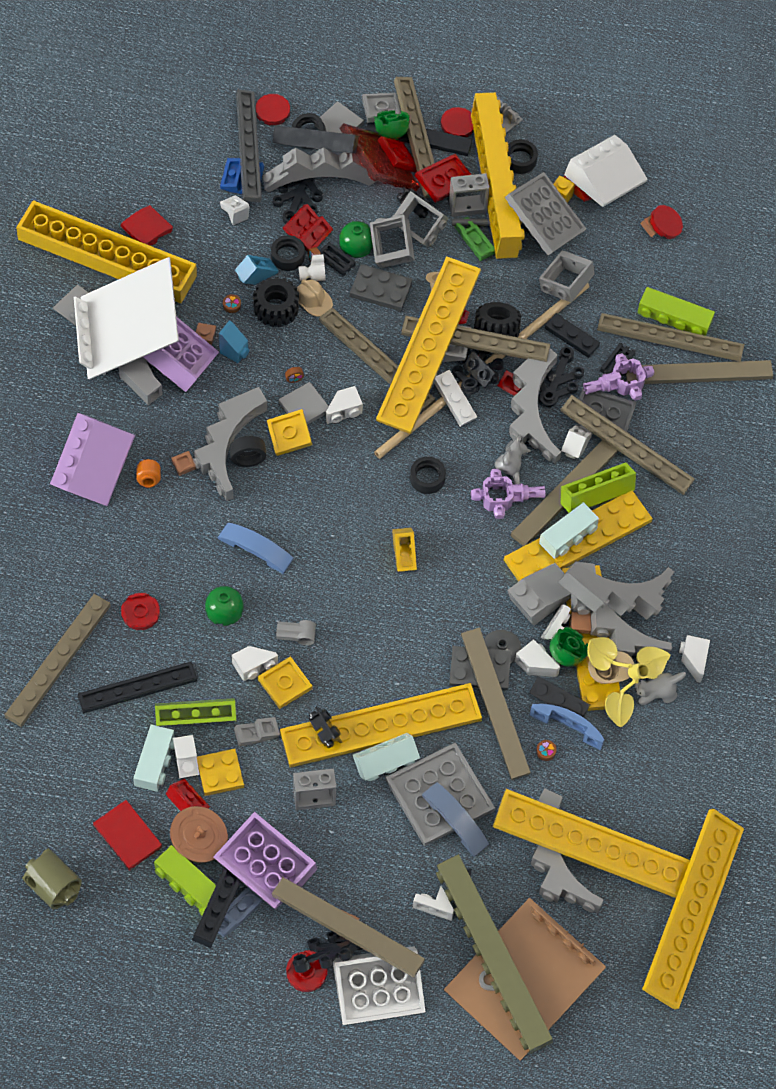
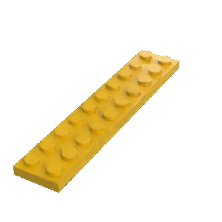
[376,256,481,434]
[280,683,482,768]
[493,789,690,898]
[642,809,744,1009]

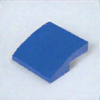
[220,158,264,194]

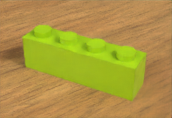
[637,287,715,336]
[561,462,636,513]
[155,698,236,726]
[154,845,216,915]

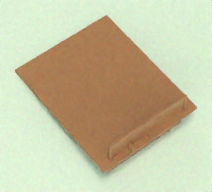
[444,898,606,1061]

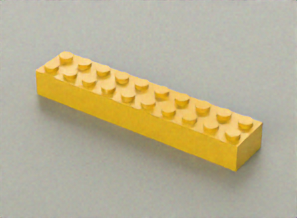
[471,92,525,259]
[16,200,197,303]

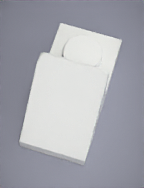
[220,195,249,225]
[541,605,571,640]
[173,735,199,778]
[413,886,454,921]

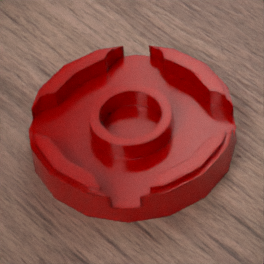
[256,94,290,125]
[441,107,474,137]
[650,205,683,239]
[121,593,160,630]
[286,950,328,992]

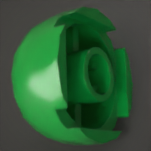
[374,110,410,140]
[339,221,373,258]
[205,586,244,626]
[549,627,588,667]

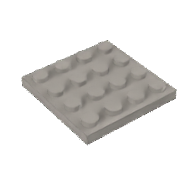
[505,172,586,256]
[385,742,495,846]

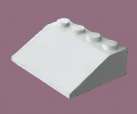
[564,135,648,207]
[333,946,426,1025]

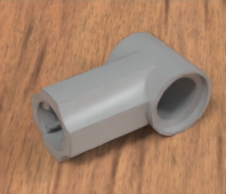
[276,620,316,645]

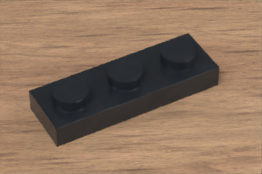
[545,313,600,358]
[529,676,591,718]

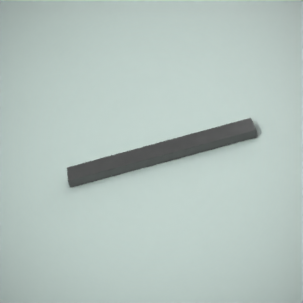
[236,89,262,203]

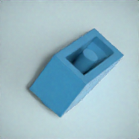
[235,255,279,285]
[219,320,249,363]

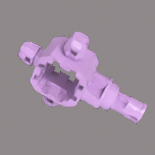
[583,354,654,401]
[471,469,545,519]

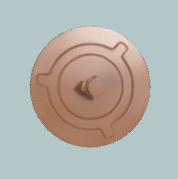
[170,806,228,863]

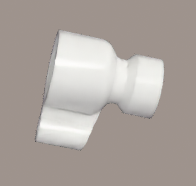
[299,254,325,281]

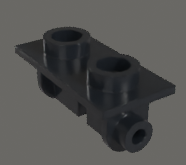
[397,186,431,218]
[463,351,498,388]
[309,706,342,748]

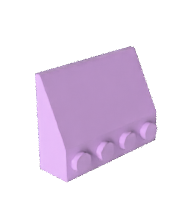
[143,317,219,392]
[50,413,135,506]
[214,812,317,909]

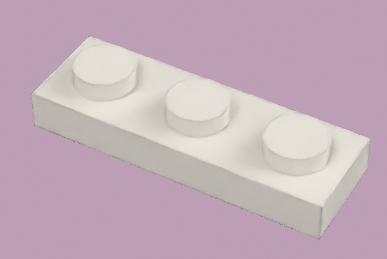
[434,370,477,427]

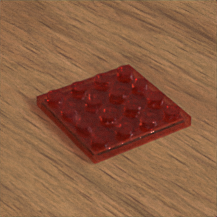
[339,123,420,192]

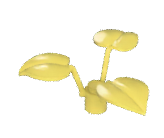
[588,637,671,727]

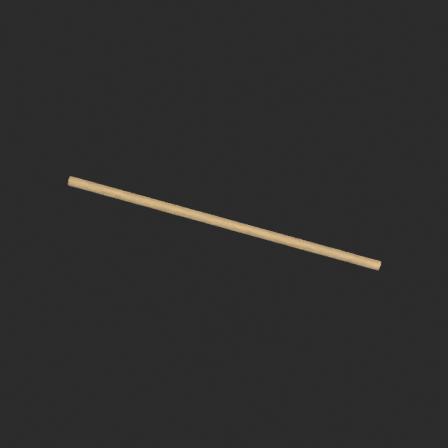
[374,283,589,459]

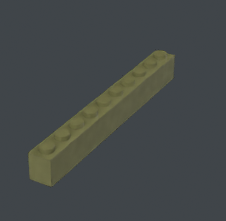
[436,854,553,1054]

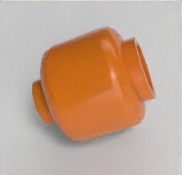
[136,459,161,488]

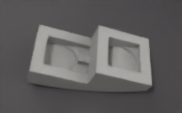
[234,717,280,746]

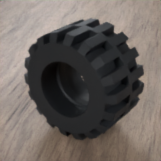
[253,277,299,327]
[474,302,521,338]

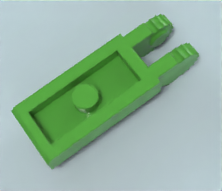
[455,217,495,261]

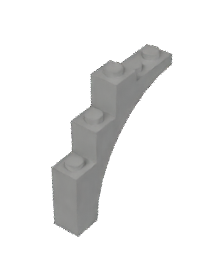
[263,147,382,192]
[509,349,561,464]
[118,357,162,405]
[193,387,267,501]
[558,561,674,620]
[571,562,672,657]
[529,788,603,913]

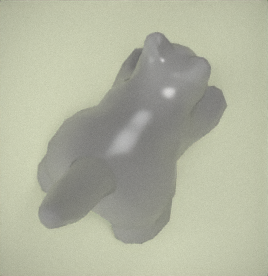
[495,435,531,484]
[635,672,686,705]

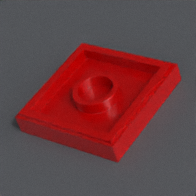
[377,136,417,173]

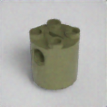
[22,848,82,910]

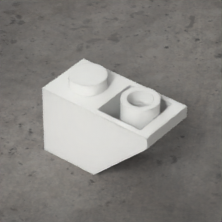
[326,386,363,424]
[515,640,560,677]
[232,646,278,681]

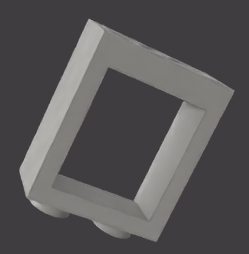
[449,173,489,217]
[394,191,448,247]
[370,214,415,268]
[539,250,595,302]
[293,768,336,810]

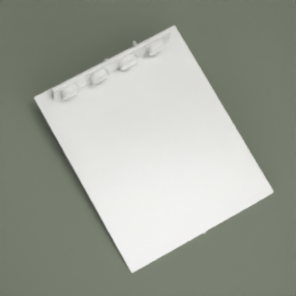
[74,257,179,380]

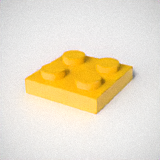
[267,409,313,456]
[258,656,313,709]
[197,749,244,796]

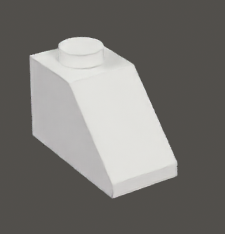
[561,424,593,459]
[679,635,710,683]

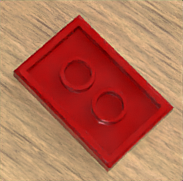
[414,154,471,203]
[93,800,162,871]

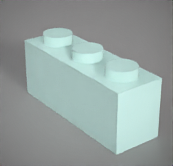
[539,502,599,559]
[133,725,175,792]
[353,733,420,781]

